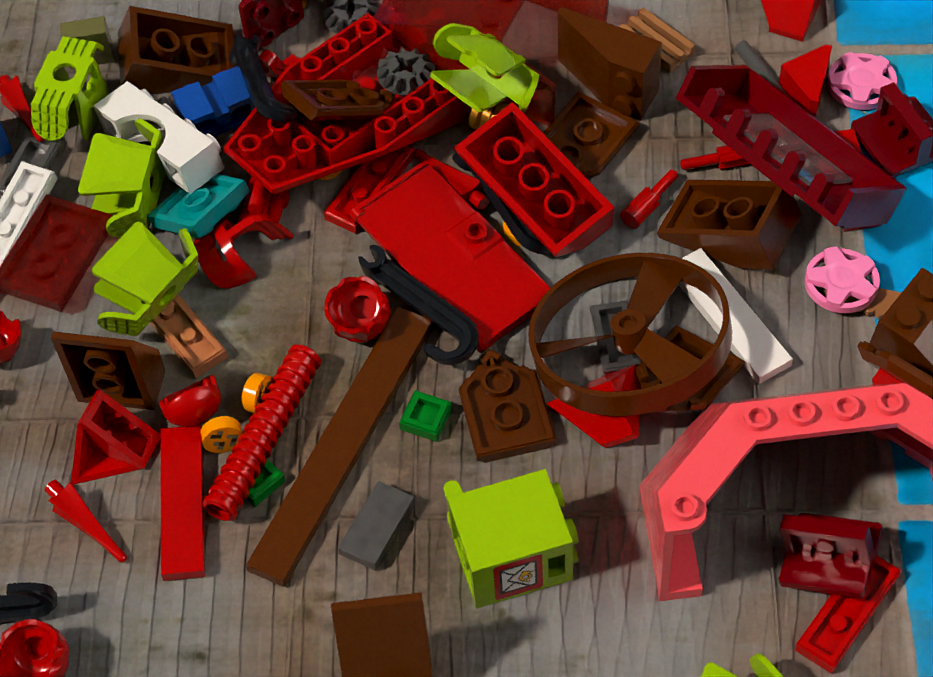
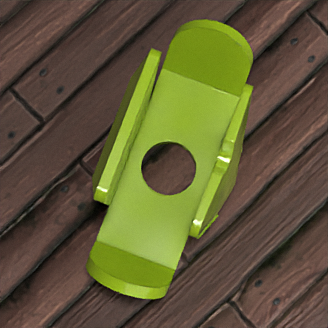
[430,23,539,113]
[31,36,109,141]
[78,118,166,237]
[92,222,198,336]

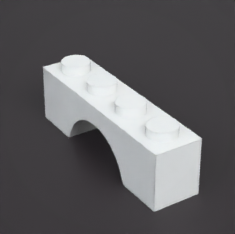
[93,81,225,194]

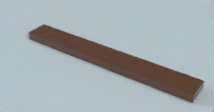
[246,307,433,587]

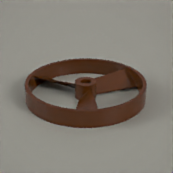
[528,253,733,416]

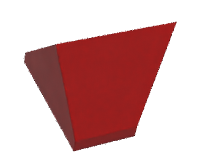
[761,0,822,42]
[546,364,641,448]
[71,390,161,485]

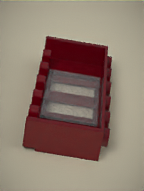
[676,65,907,229]

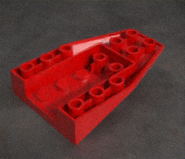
[224,13,467,195]

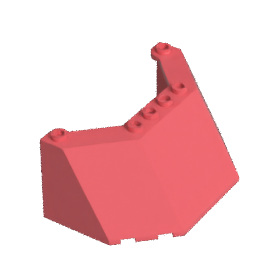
[639,383,933,601]

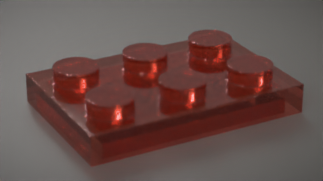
[0,194,112,312]

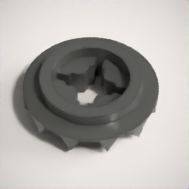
[323,0,380,34]
[377,47,435,95]

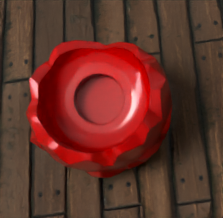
[324,276,391,343]
[0,618,70,677]

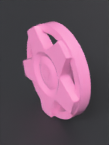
[827,52,897,110]
[804,246,880,313]

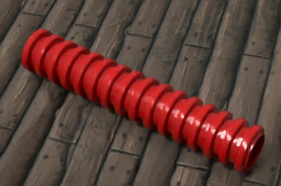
[202,345,322,521]

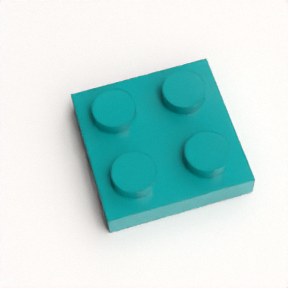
[147,174,251,239]

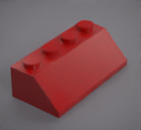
[454,102,614,257]

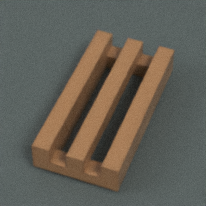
[618,7,695,73]

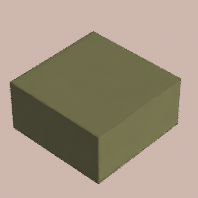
[60,16,115,69]

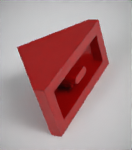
[779,44,832,118]

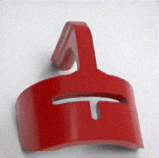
[193,214,294,289]

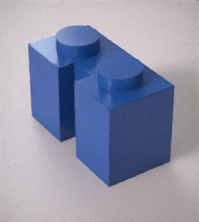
[171,66,255,137]

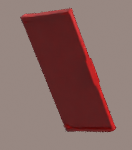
[349,160,550,353]

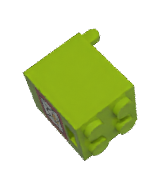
[444,469,579,609]

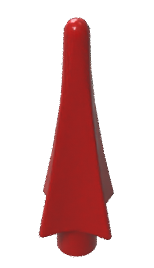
[0,75,44,142]
[414,149,489,210]
[44,480,127,563]

